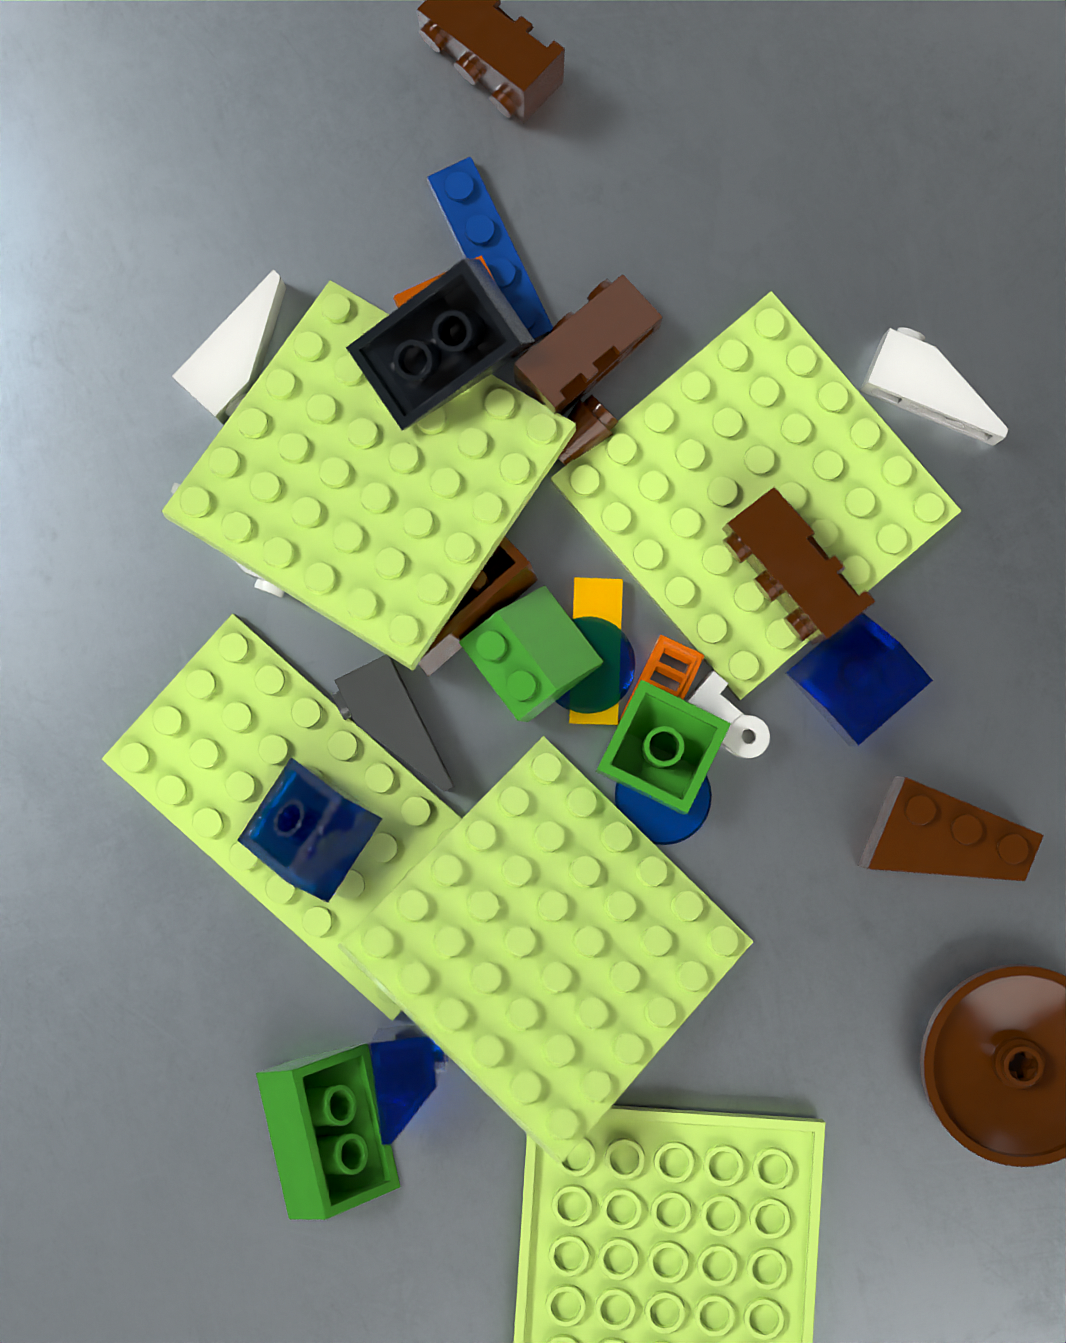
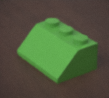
[256,1043,400,1220]

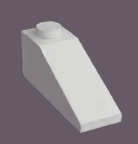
[172,269,287,425]
[860,327,1009,446]

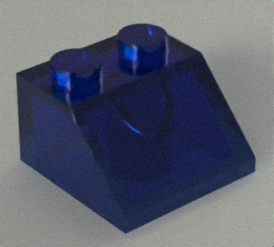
[786,612,933,746]
[237,757,383,903]
[370,1024,449,1145]

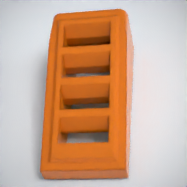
[618,635,705,724]

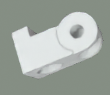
[685,671,770,758]

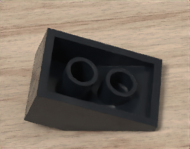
[346,258,535,431]

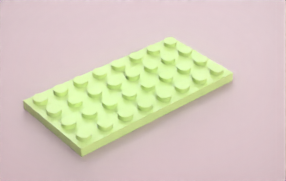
[102,613,462,1021]

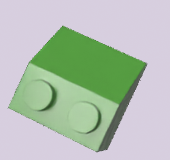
[459,585,605,722]
[595,679,731,815]

